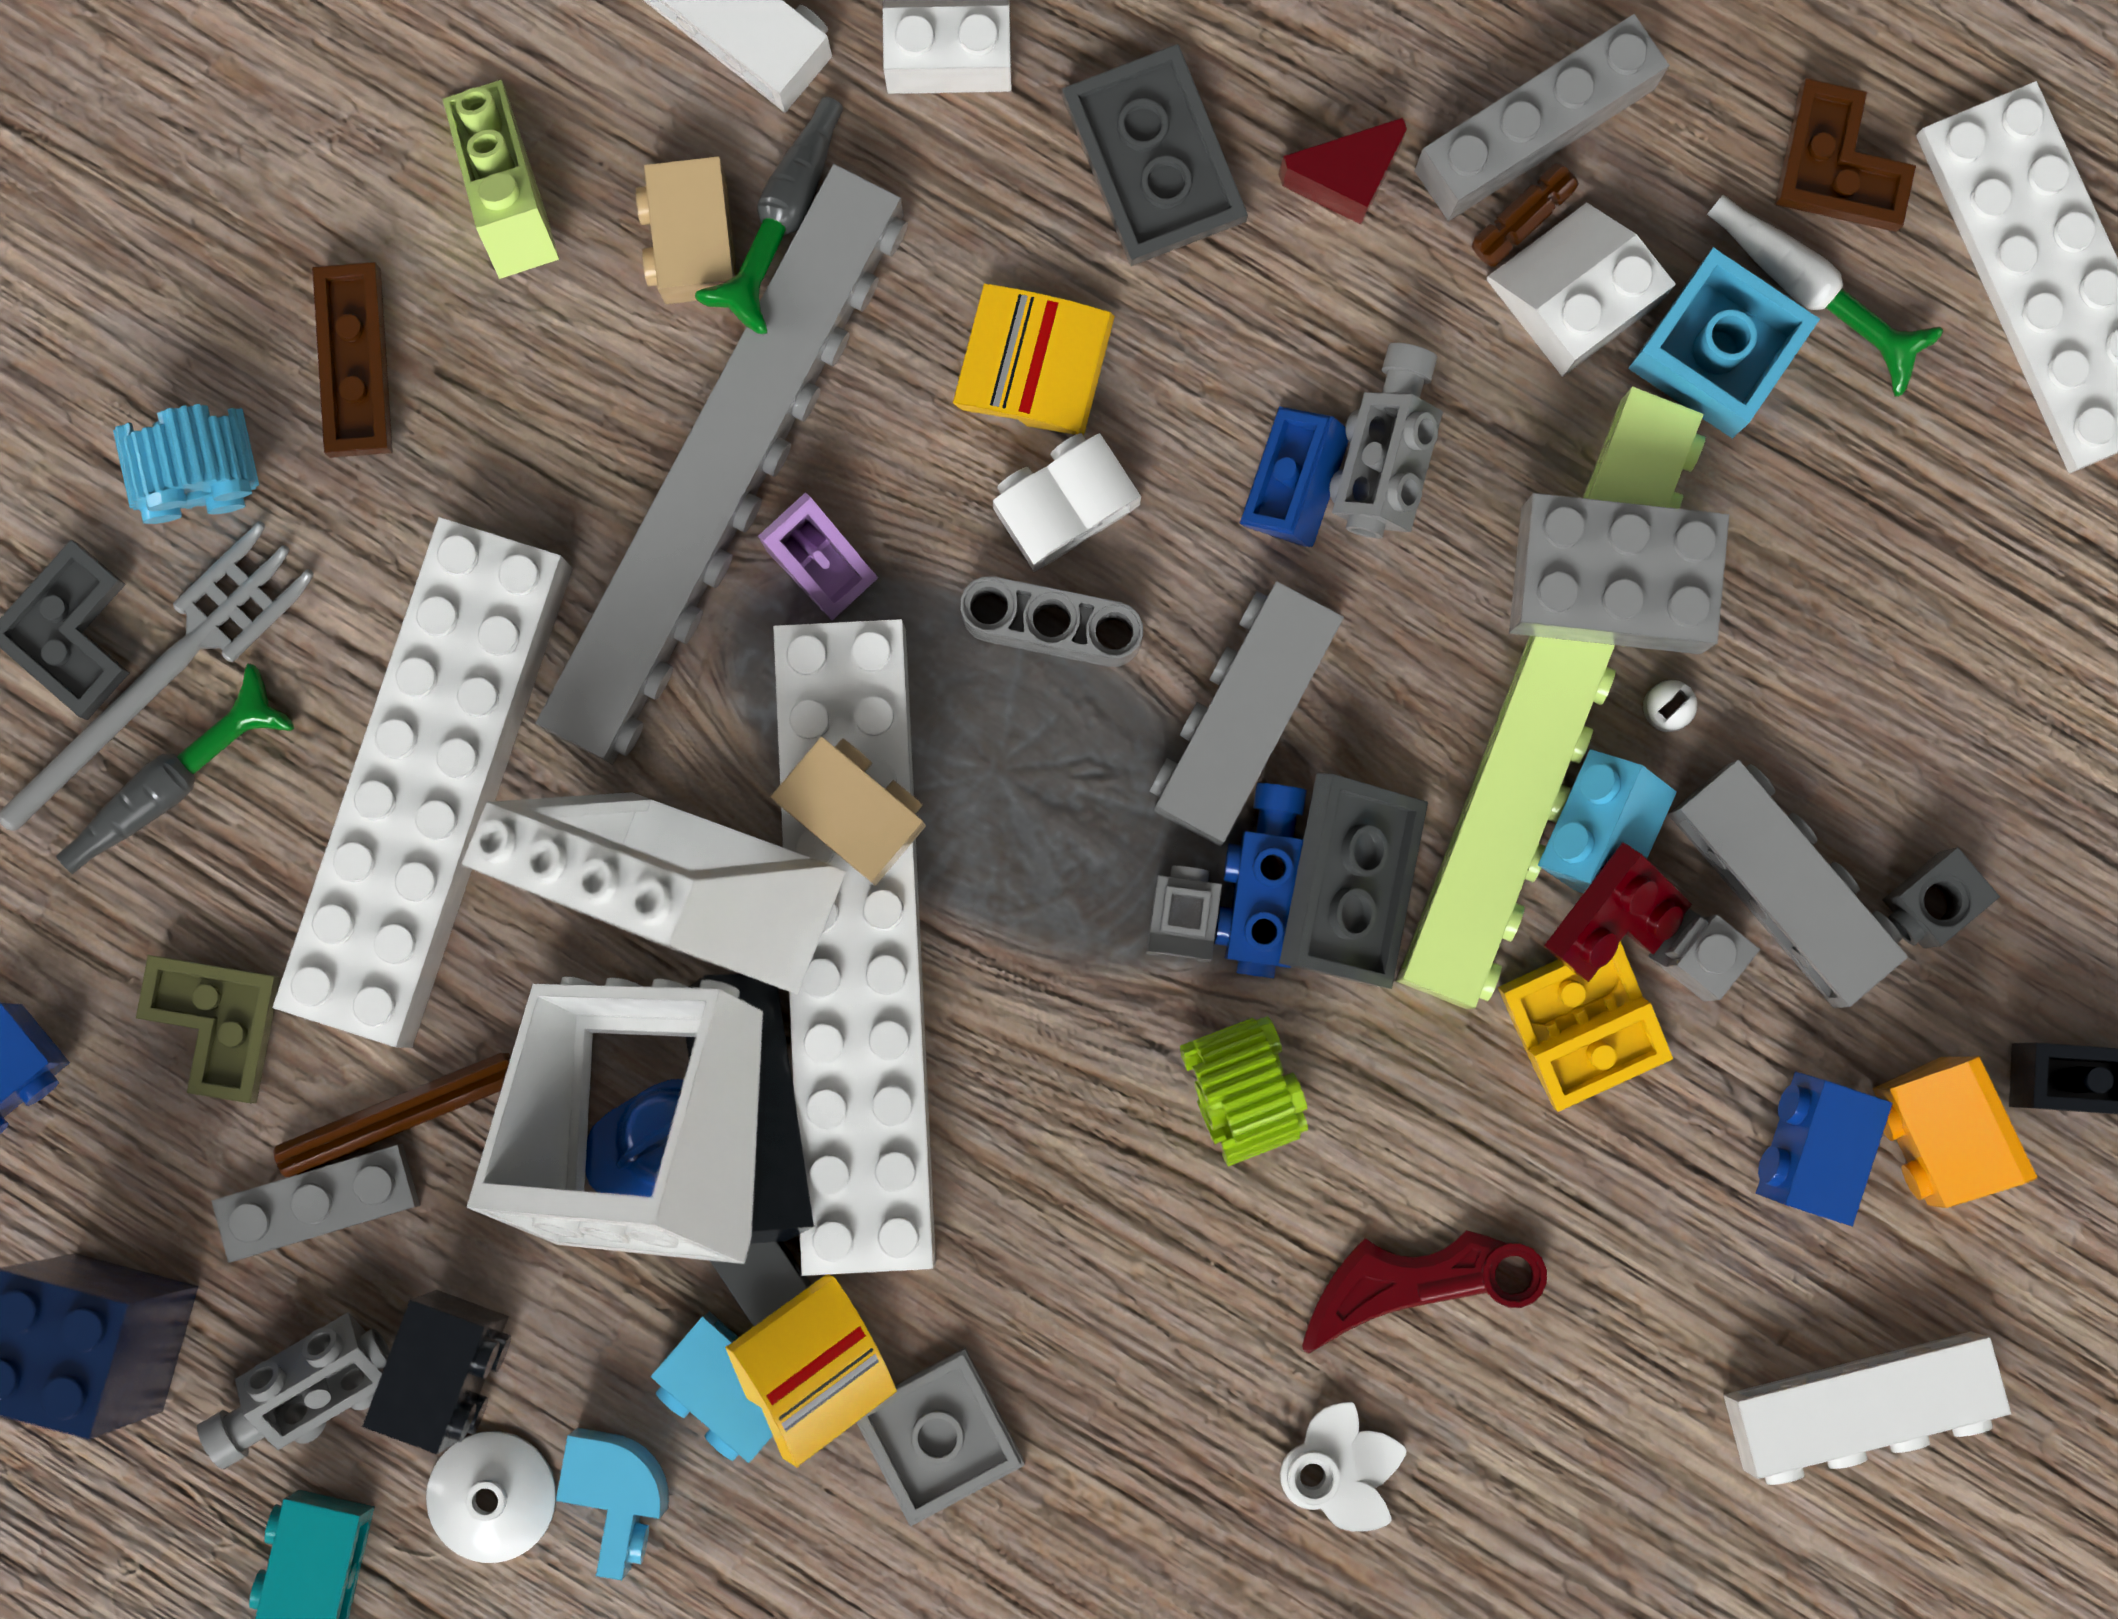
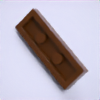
[312,262,393,458]

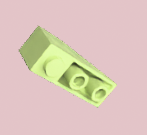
[443,79,559,279]

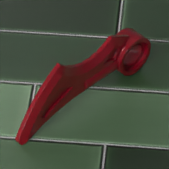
[1302,1230,1547,1353]

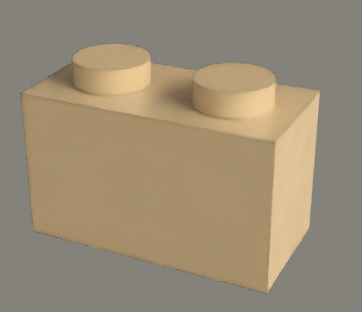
[636,156,737,304]
[770,736,926,886]

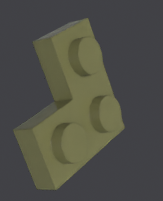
[136,955,281,1104]

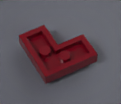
[1544,842,1692,982]

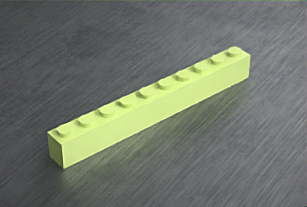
[1396,386,1706,1009]

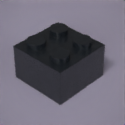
[362,1290,511,1455]

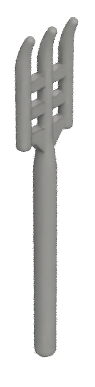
[0,521,314,831]

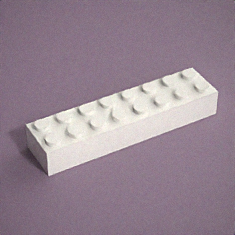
[272,517,573,1048]

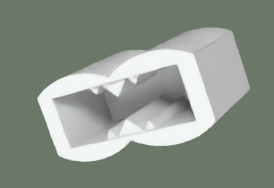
[993,433,1141,572]

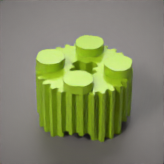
[1180,1016,1308,1167]

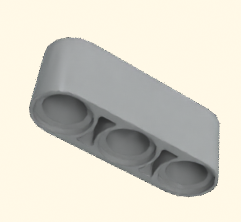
[960,577,1143,667]

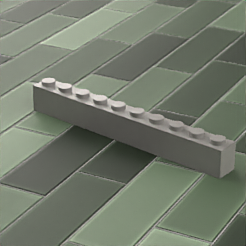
[535,164,908,765]

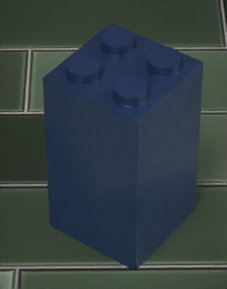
[0,1253,199,1440]

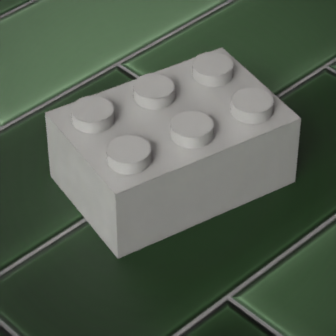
[1509,493,1729,654]

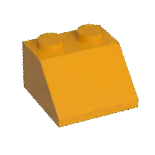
[1872,1056,2038,1208]

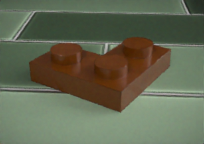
[1775,78,1916,232]

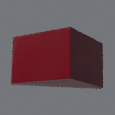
[1279,117,1407,225]

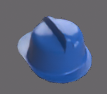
[585,1079,684,1197]

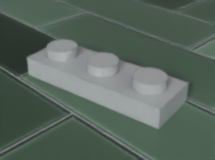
[211,1144,420,1263]

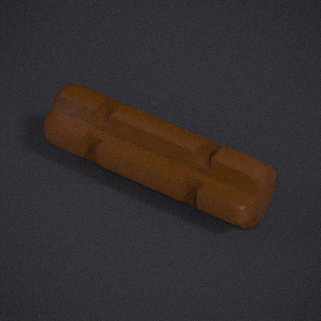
[1471,163,1578,267]

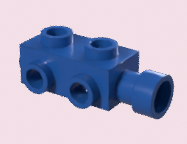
[1214,783,1307,979]

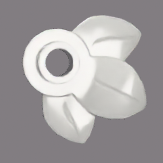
[1280,1402,1406,1531]

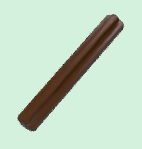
[273,1053,511,1177]

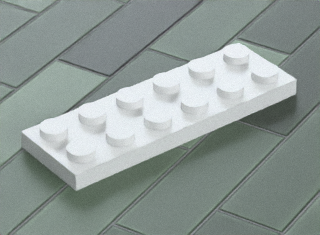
[1916,81,2118,474]

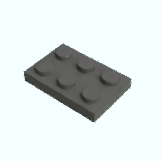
[1062,44,1248,266]
[1279,773,1428,989]

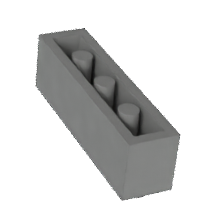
[1414,14,1670,222]
[1149,581,1344,847]
[1668,759,1908,1008]

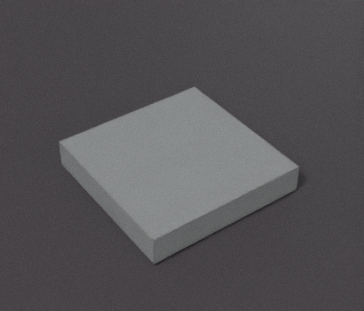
[856,1347,1025,1527]

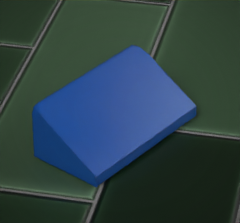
[1240,406,1349,547]

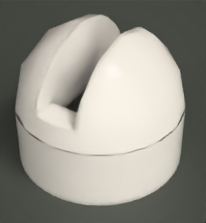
[1643,680,1697,732]

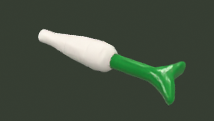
[1707,195,1943,397]

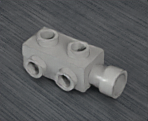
[1330,343,1443,539]
[197,1312,390,1469]

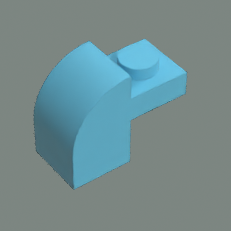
[556,1428,669,1581]

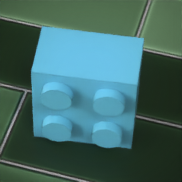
[1628,247,1820,439]

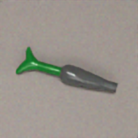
[695,97,843,335]
[56,663,294,874]

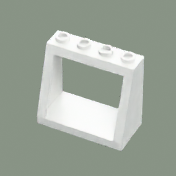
[461,792,846,995]
[467,977,763,1264]

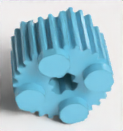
[113,404,259,524]

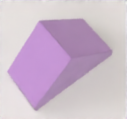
[758,492,878,620]

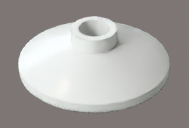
[426,1431,557,1563]

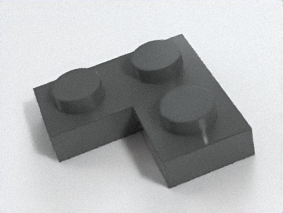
[0,540,130,720]

